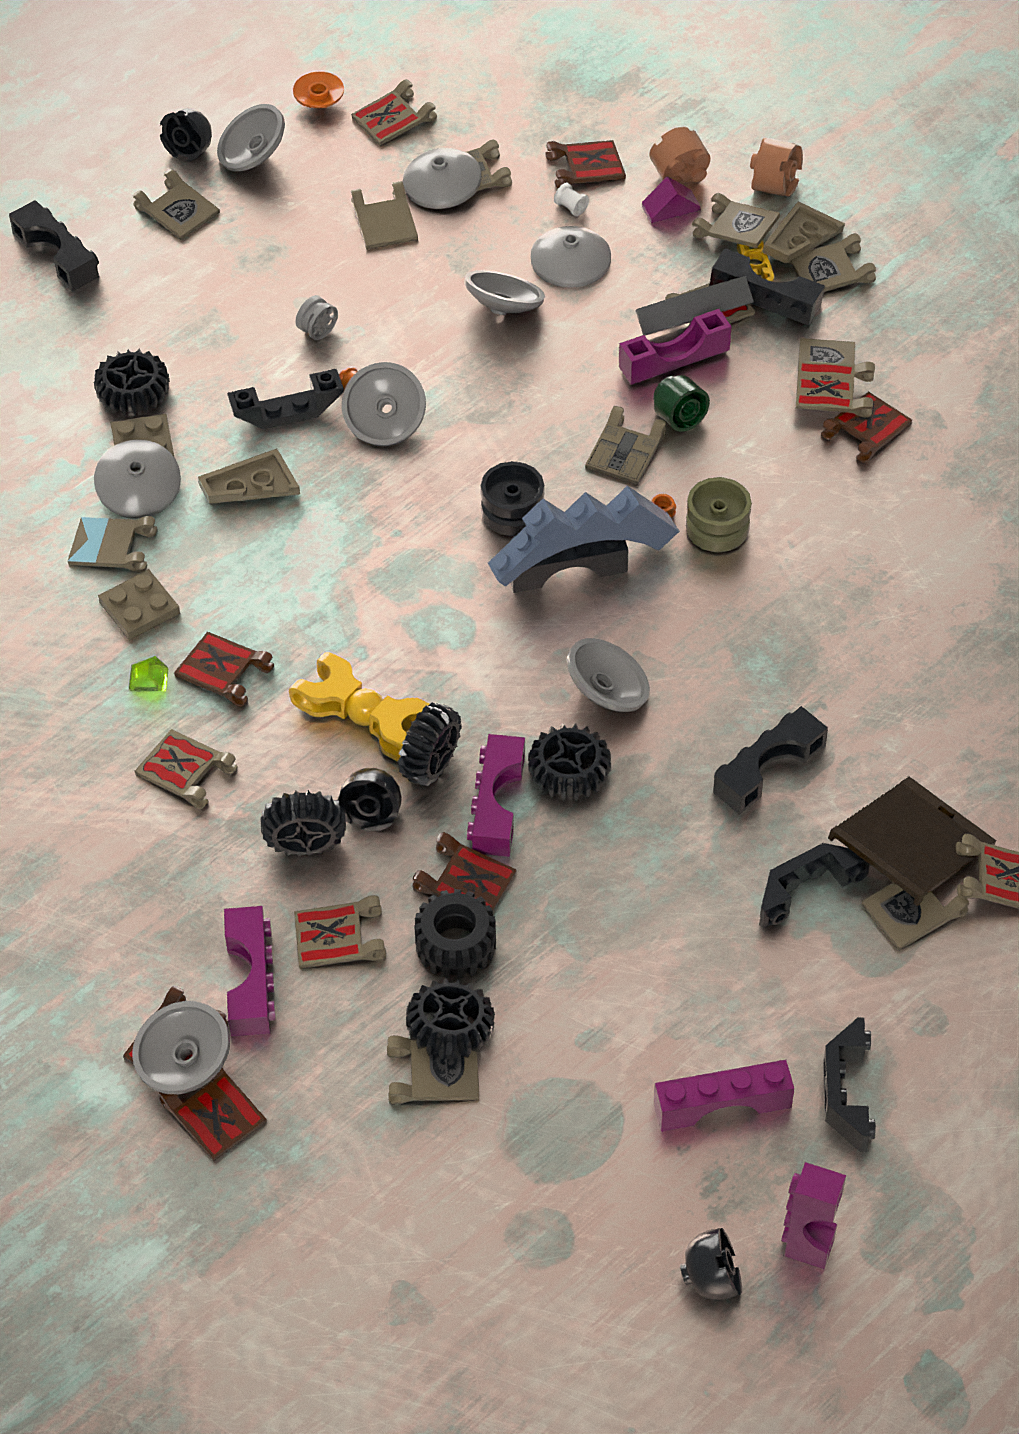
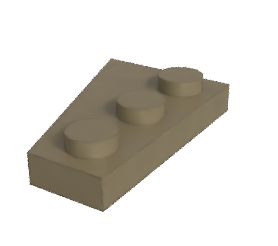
[762,201,845,264]
[198,448,300,504]

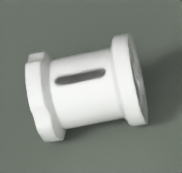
[554,183,589,217]

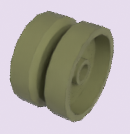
[686,477,752,552]

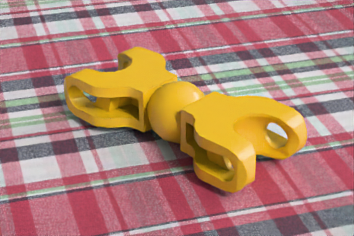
[288,652,429,761]

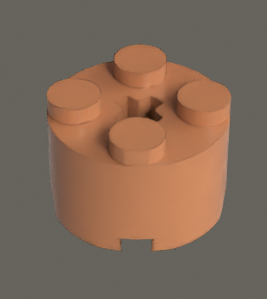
[649,127,711,185]
[750,138,803,197]

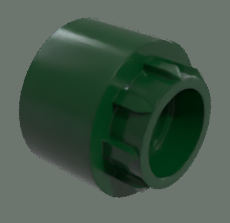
[653,375,710,432]

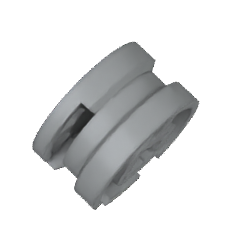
[295,295,338,340]

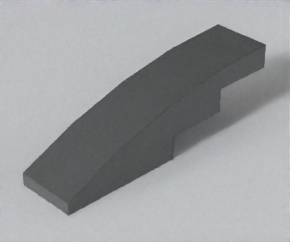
[636,276,753,335]

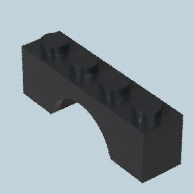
[9,200,99,292]
[709,248,825,326]
[511,540,628,593]
[713,706,828,815]

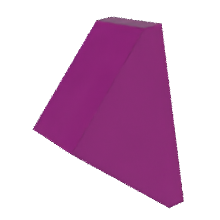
[642,176,701,223]

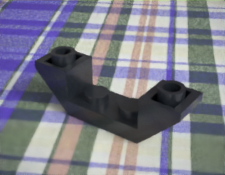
[227,369,344,429]
[759,843,870,929]
[823,1017,876,1152]

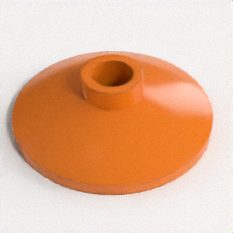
[293,71,344,108]

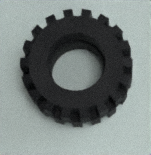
[414,889,496,979]

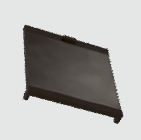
[828,776,997,906]

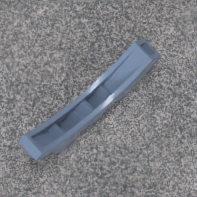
[488,486,680,586]

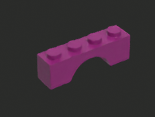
[618,309,732,385]
[467,734,525,857]
[224,906,276,1037]
[653,1059,795,1132]
[781,1162,846,1270]

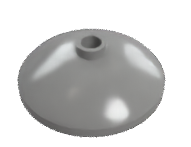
[217,104,285,171]
[403,148,482,209]
[531,226,611,287]
[464,270,545,315]
[342,362,426,446]
[94,440,181,519]
[567,638,650,712]
[132,1001,230,1094]

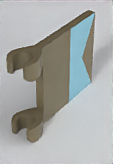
[67,516,158,573]

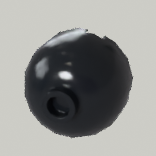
[159,107,212,162]
[337,768,402,831]
[680,1228,742,1301]

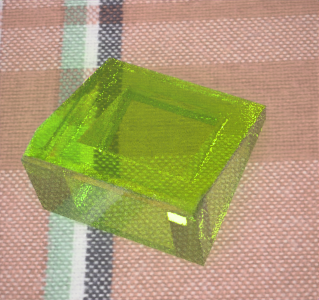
[129,656,168,691]

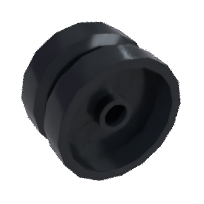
[480,461,545,536]

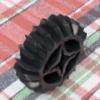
[93,348,170,416]
[398,702,462,786]
[528,723,611,801]
[260,790,346,857]
[406,978,495,1060]

